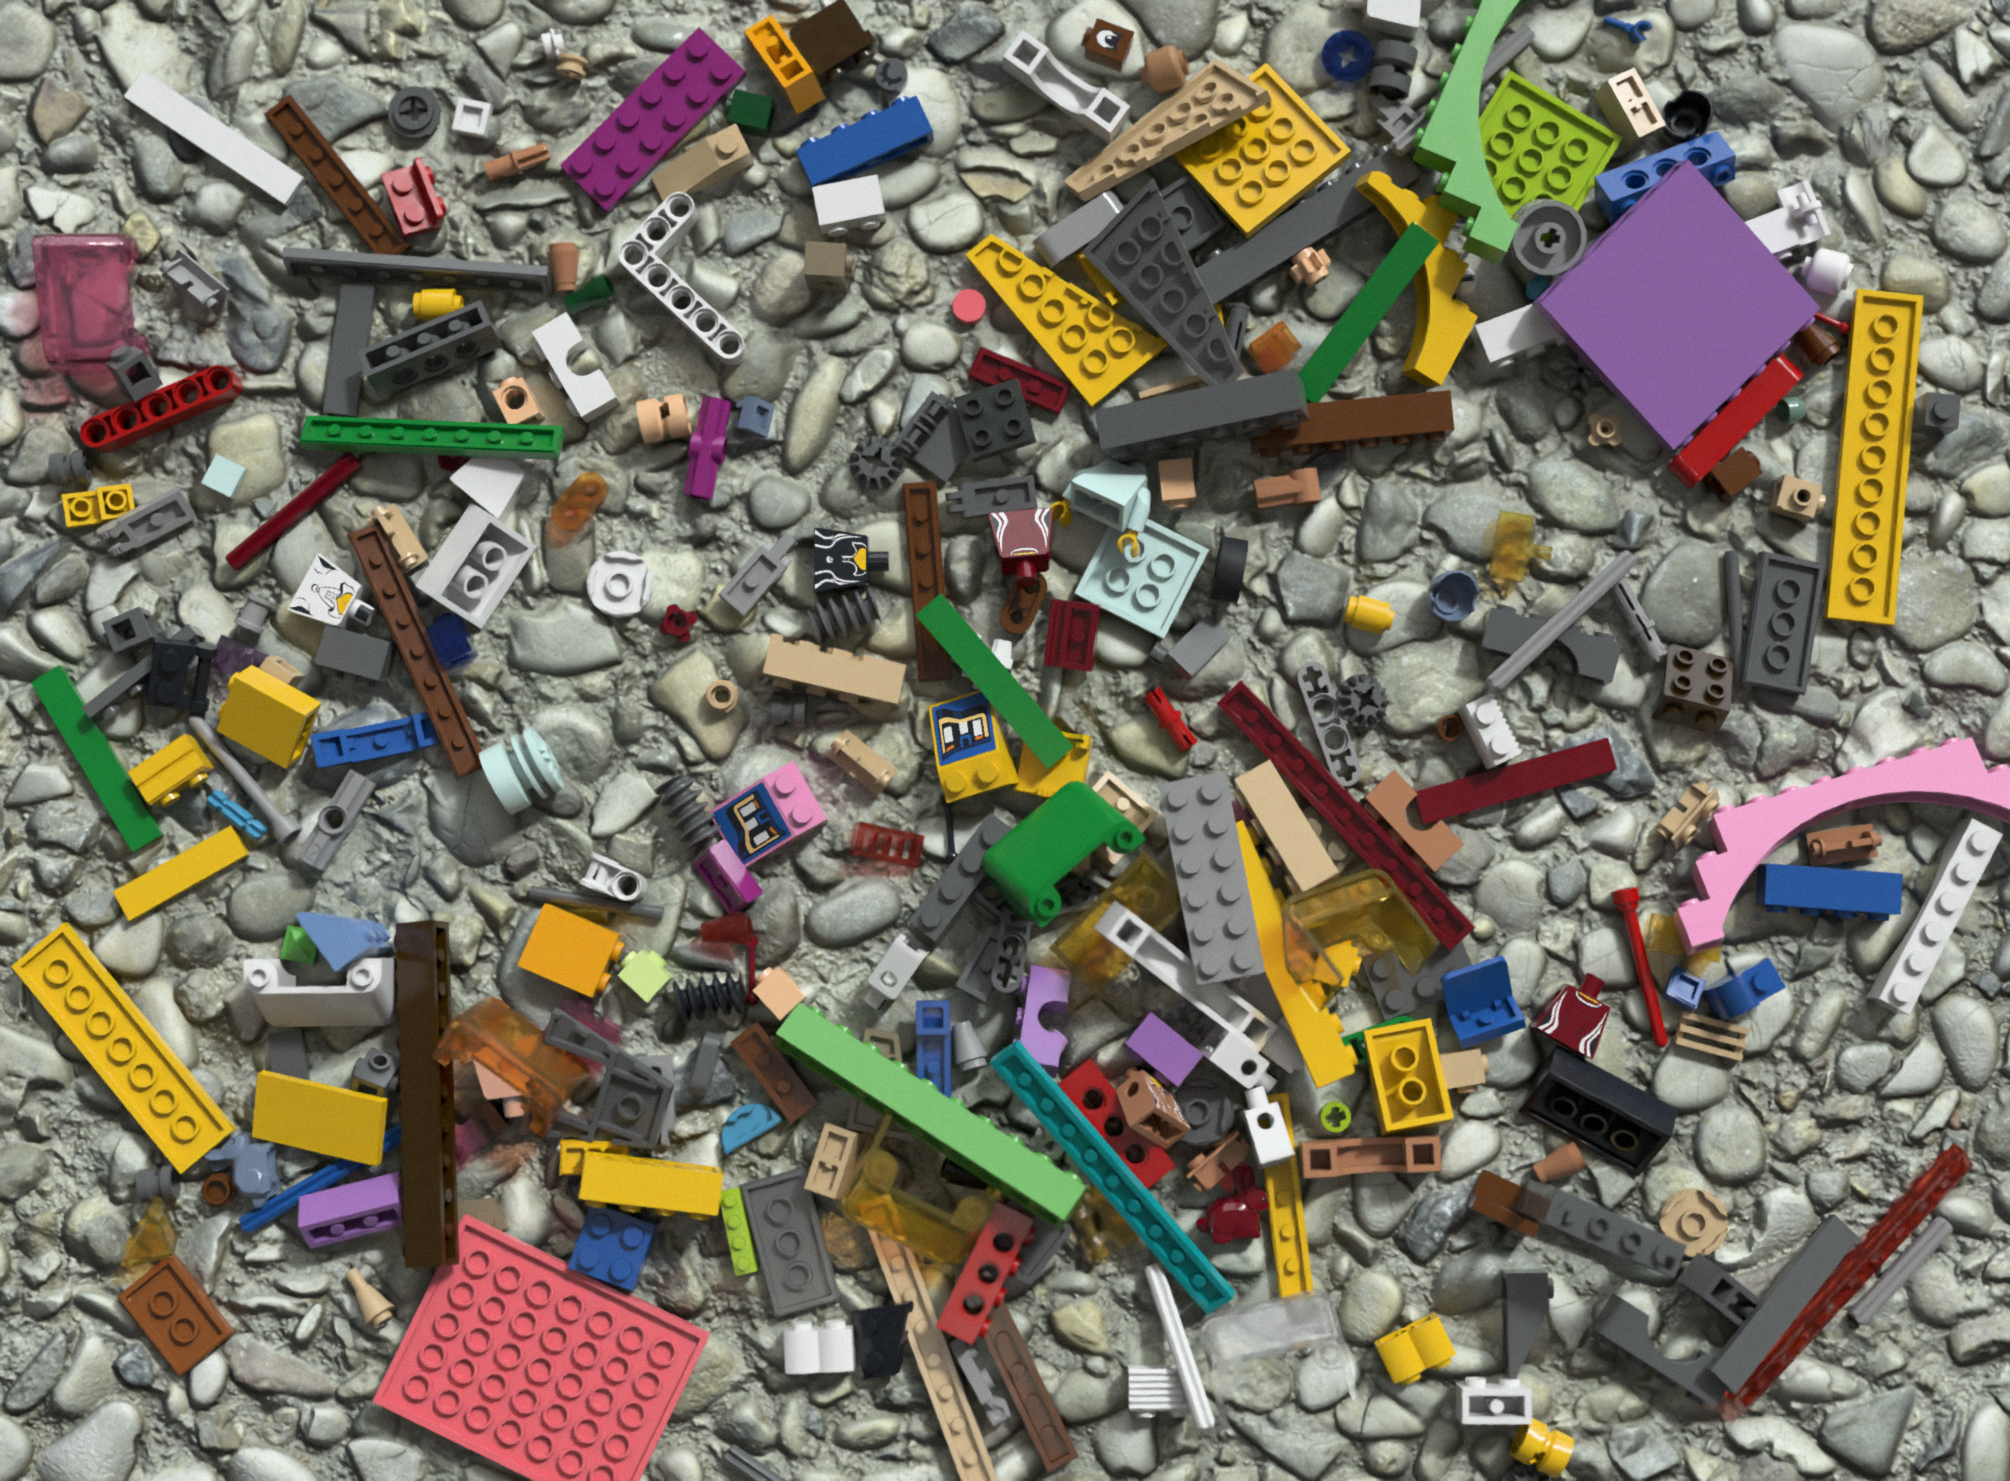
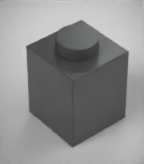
[1912,392,1961,436]

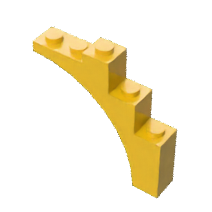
[1354,171,1478,389]

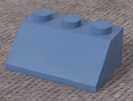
[295,912,393,972]

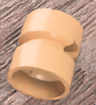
[636,393,692,444]

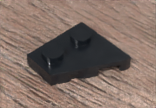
[851,1301,914,1379]

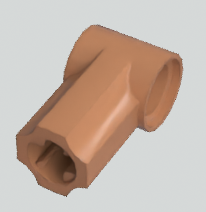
[1253,468,1322,510]

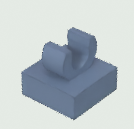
[732,395,775,438]

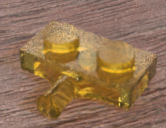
[1488,510,1553,583]

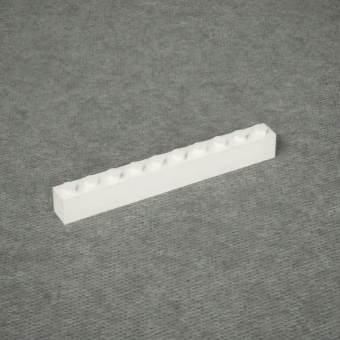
[1470,207,1800,370]

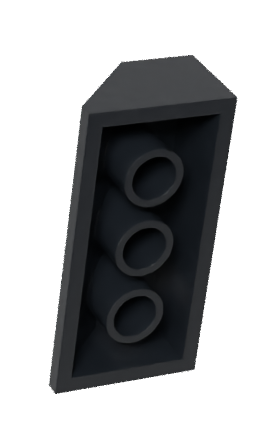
[1518,1045,1678,1176]

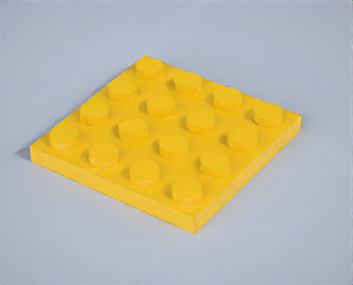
[1170,63,1352,239]

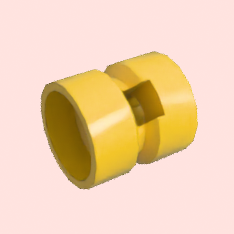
[1510,1418,1574,1479]

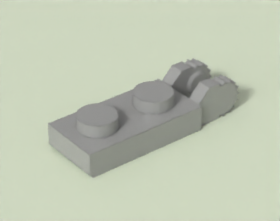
[95,486,196,557]

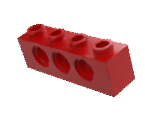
[1058,1058,1176,1189]
[936,1199,1037,1345]

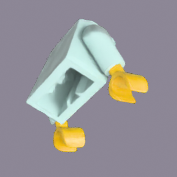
[1050,459,1151,558]

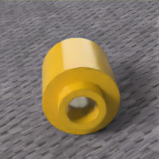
[413,289,464,323]
[1343,595,1395,635]

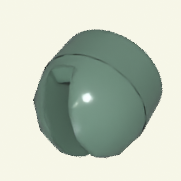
[1776,397,1806,425]

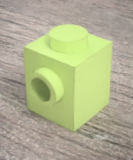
[617,950,675,1003]

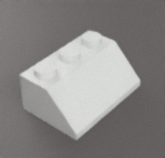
[415,503,537,629]

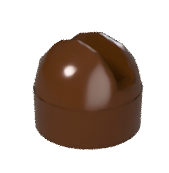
[1434,714,1464,742]

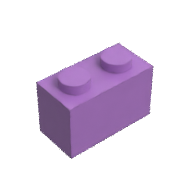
[1124,1011,1203,1087]

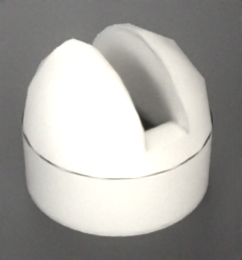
[1454,268,1478,297]

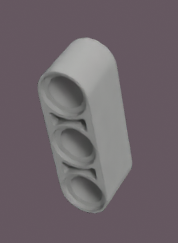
[1033,190,1124,271]

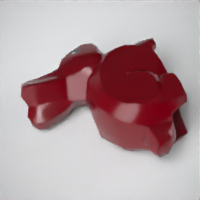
[1196,1167,1270,1244]

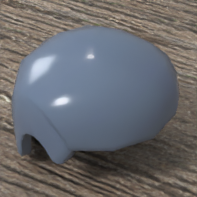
[1426,570,1480,623]

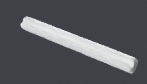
[1145,1263,1215,1431]

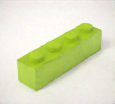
[720,1186,759,1276]

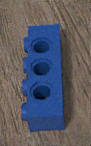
[1594,131,1736,225]

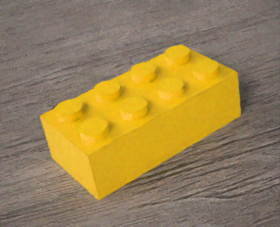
[579,1150,724,1220]

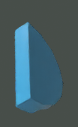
[721,1103,785,1155]

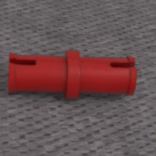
[1142,686,1198,753]

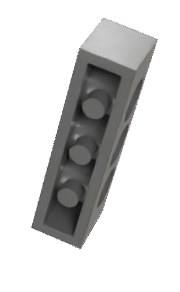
[357,300,503,398]

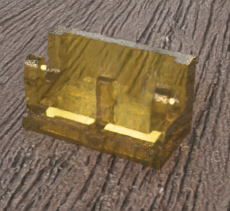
[1645,913,1724,963]

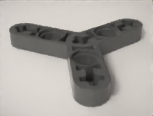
[971,877,1097,997]

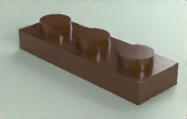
[730,1021,819,1124]

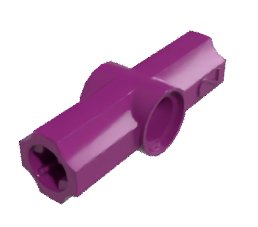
[684,397,732,501]

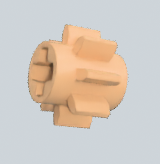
[1289,246,1332,288]

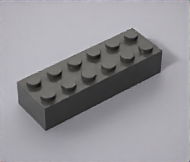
[1094,369,1310,464]

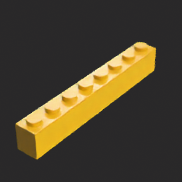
[1236,820,1359,1090]

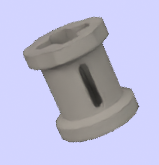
[234,592,276,634]

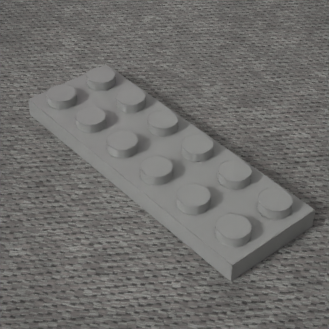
[1158,771,1266,986]

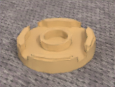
[1658,1188,1728,1257]

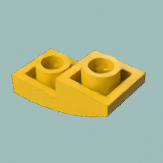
[61,483,135,529]

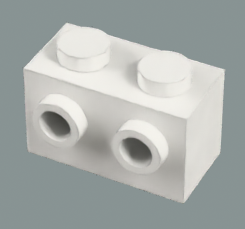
[1456,1377,1532,1424]

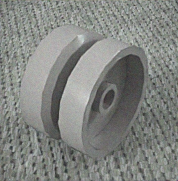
[1508,199,1587,275]

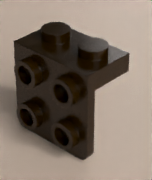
[789,0,877,87]
[1651,644,1734,735]

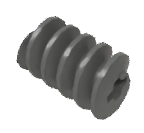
[808,587,882,645]
[654,774,722,850]

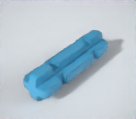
[206,790,267,841]

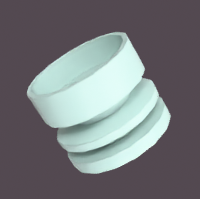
[479,727,564,815]

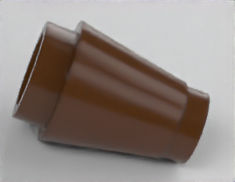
[1794,323,1841,368]

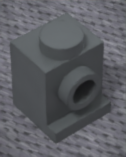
[105,345,163,402]
[102,607,161,656]

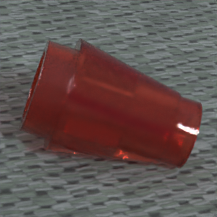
[701,911,753,945]

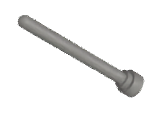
[189,714,303,845]

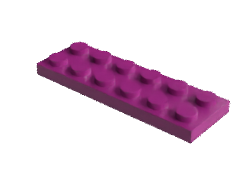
[560,27,747,214]

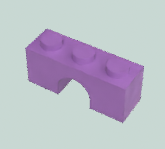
[1013,965,1072,1078]

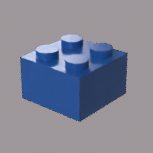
[568,1202,661,1291]

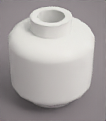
[1801,248,1854,296]

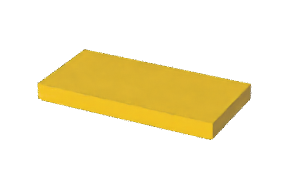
[252,1070,388,1166]

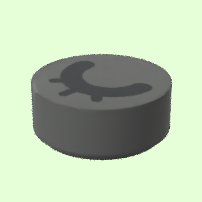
[875,58,908,94]

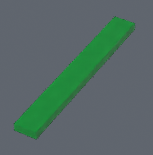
[299,415,565,460]

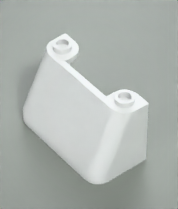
[243,958,398,1027]

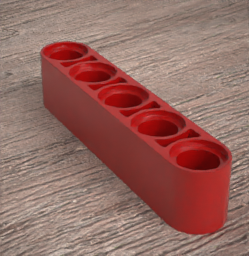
[1666,353,1804,489]
[80,365,243,454]

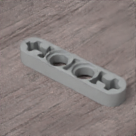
[1296,661,1361,787]

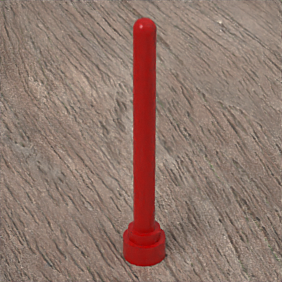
[1610,886,1668,1048]

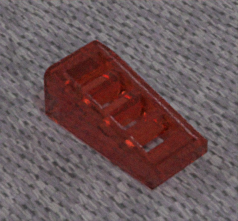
[849,822,924,869]

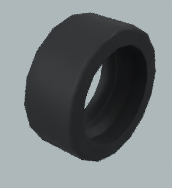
[1211,536,1248,603]

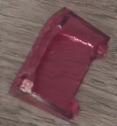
[32,233,149,377]

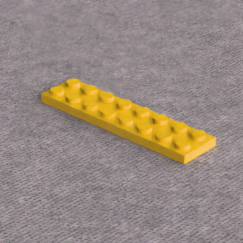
[11,923,237,1174]

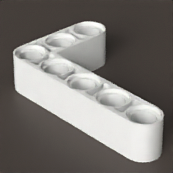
[618,192,747,366]

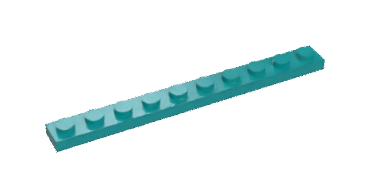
[990,1040,1235,1315]

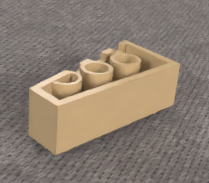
[763,633,908,711]
[1233,760,1341,911]

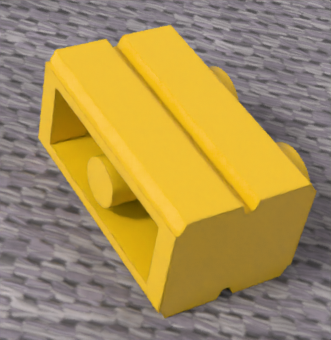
[128,734,214,807]

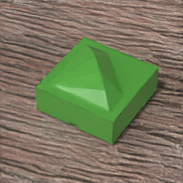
[280,925,319,965]

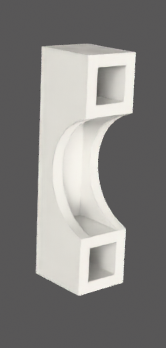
[1003,30,1130,144]

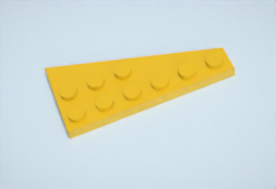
[965,234,1169,409]

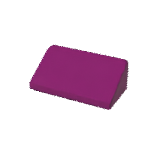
[693,840,763,917]

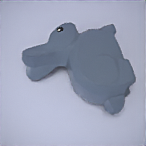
[204,1133,280,1209]

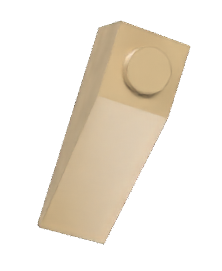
[651,123,754,201]

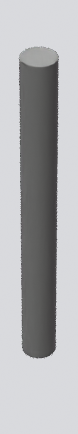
[1725,551,1744,685]
[529,886,664,921]

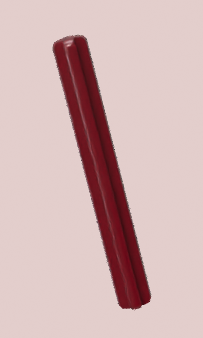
[225,453,362,571]

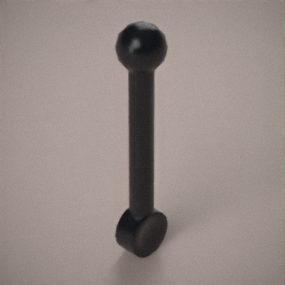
[941,795,958,864]

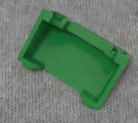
[982,781,1146,928]

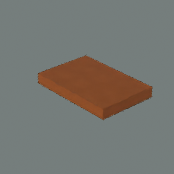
[117,1252,236,1377]

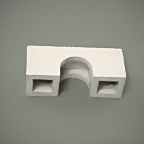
[532,312,621,423]

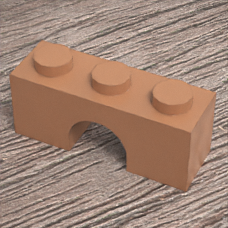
[1361,770,1464,873]

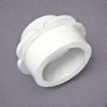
[541,29,566,61]

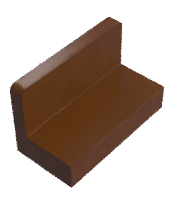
[1466,1169,1539,1238]

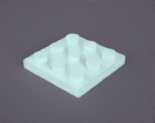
[1074,519,1209,640]

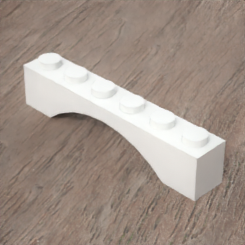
[1866,818,2003,1015]
[1094,901,1279,1053]

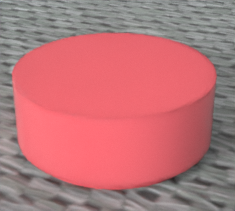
[953,289,986,325]

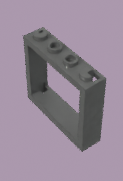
[1515,1179,1687,1278]

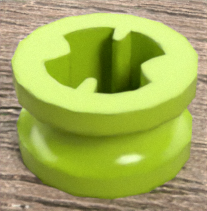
[1319,1101,1351,1132]

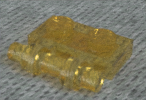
[1071,1184,1140,1260]

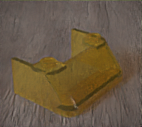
[1281,868,1440,1013]
[840,1114,1001,1266]

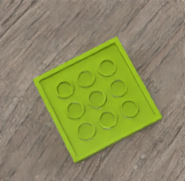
[1479,70,1623,242]

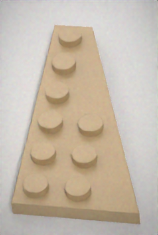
[1063,58,1272,202]

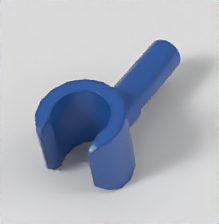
[1603,15,1652,44]

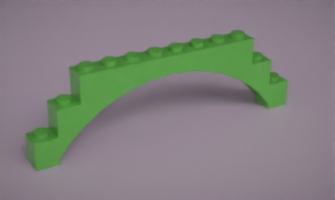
[1411,0,1528,265]

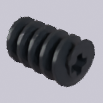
[673,971,746,1022]

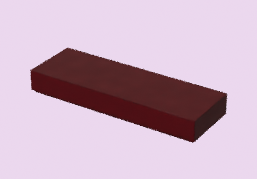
[968,346,1072,417]

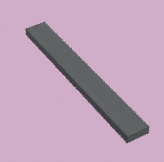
[281,247,552,295]

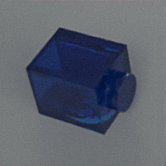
[425,613,478,668]

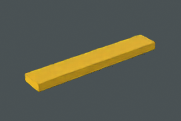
[1258,1092,1314,1301]

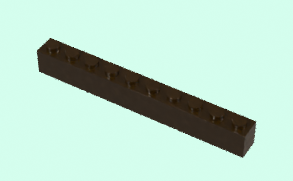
[394,920,459,1268]

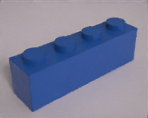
[796,95,934,188]
[1755,863,1903,921]

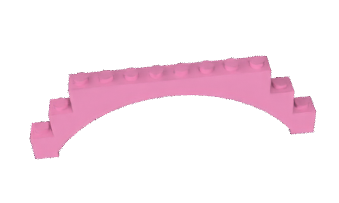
[1673,737,2010,956]

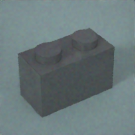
[314,625,397,687]

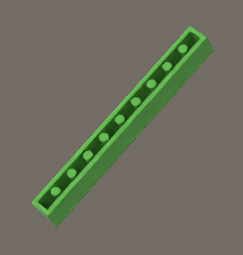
[775,1002,1086,1231]

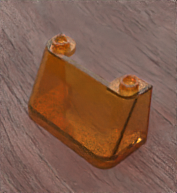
[432,996,592,1137]

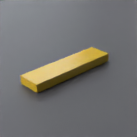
[113,825,250,921]

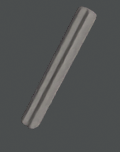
[1849,1217,1953,1325]

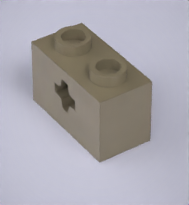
[803,241,856,293]

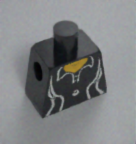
[814,528,889,595]

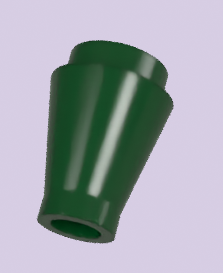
[564,273,616,315]

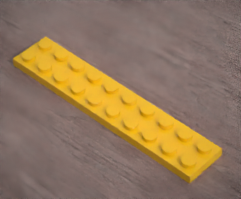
[1824,288,1924,626]

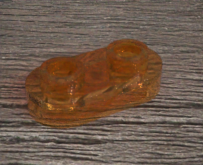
[551,472,608,532]

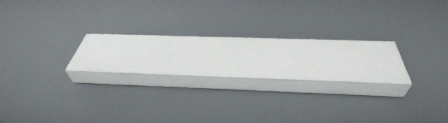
[123,70,306,207]

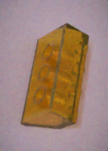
[1049,850,1182,996]

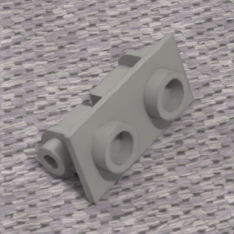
[159,248,229,313]

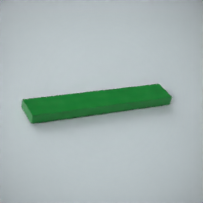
[1299,221,1440,403]
[916,593,1073,769]
[31,665,165,853]

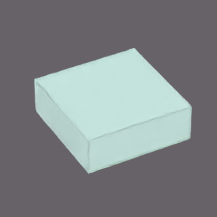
[201,454,249,499]

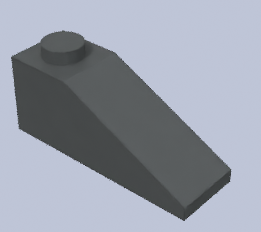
[1677,1252,1761,1327]
[1501,1269,1554,1378]

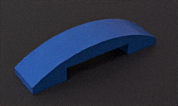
[310,712,440,769]
[916,1000,951,1098]

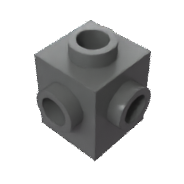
[351,1047,400,1099]

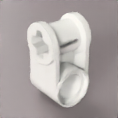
[579,852,648,902]

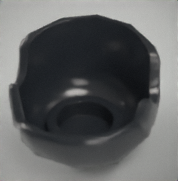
[1661,89,1714,143]

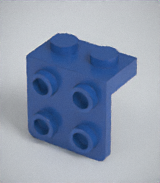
[1440,956,1526,1049]

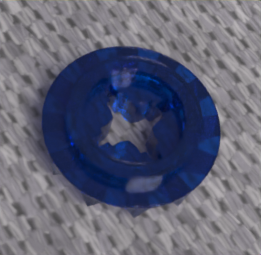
[1321,30,1374,84]

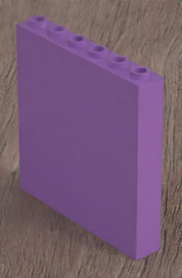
[1532,159,1821,450]

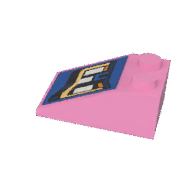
[708,761,829,868]

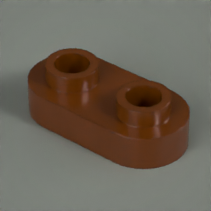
[1000,572,1047,635]

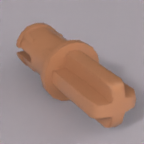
[484,143,551,183]

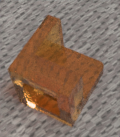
[1247,320,1302,374]

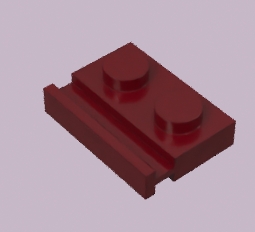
[1043,598,1101,672]

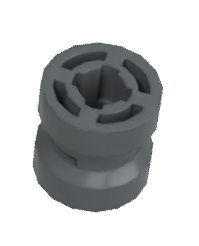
[48,449,93,487]
[770,692,808,728]
[136,1165,181,1203]

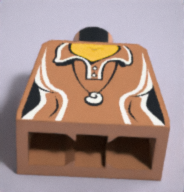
[1116,1066,1192,1150]

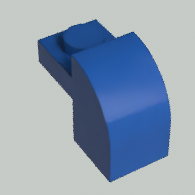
[1702,958,1786,1020]

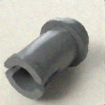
[1146,642,1183,681]

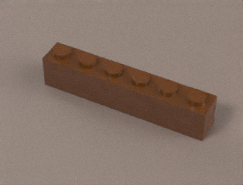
[1250,390,1455,459]

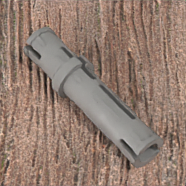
[1610,576,1668,663]

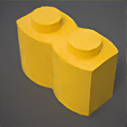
[1374,1313,1456,1385]

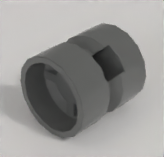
[1366,40,1418,101]

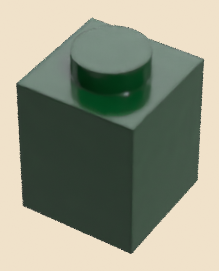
[724,89,776,139]

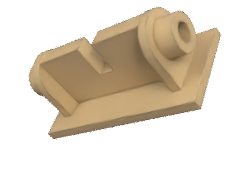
[366,503,429,575]
[826,729,898,797]
[1657,780,1720,850]

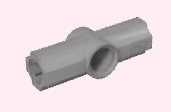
[297,769,377,871]

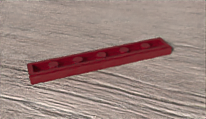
[1414,737,1618,825]

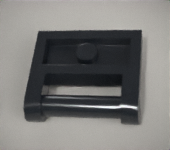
[145,638,217,712]

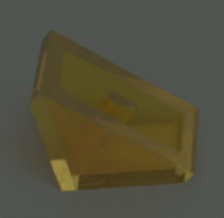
[121,1196,178,1268]

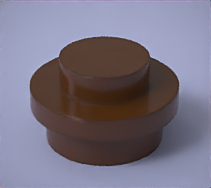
[202,1173,237,1207]

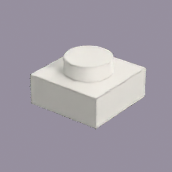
[452,97,493,139]

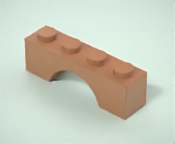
[1298,1134,1442,1178]

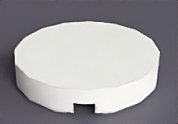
[587,551,654,618]

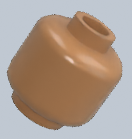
[1139,45,1191,94]

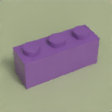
[298,1171,404,1249]

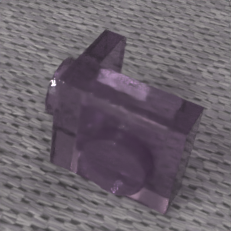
[211,634,269,676]

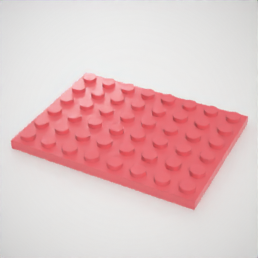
[372,1214,711,1481]

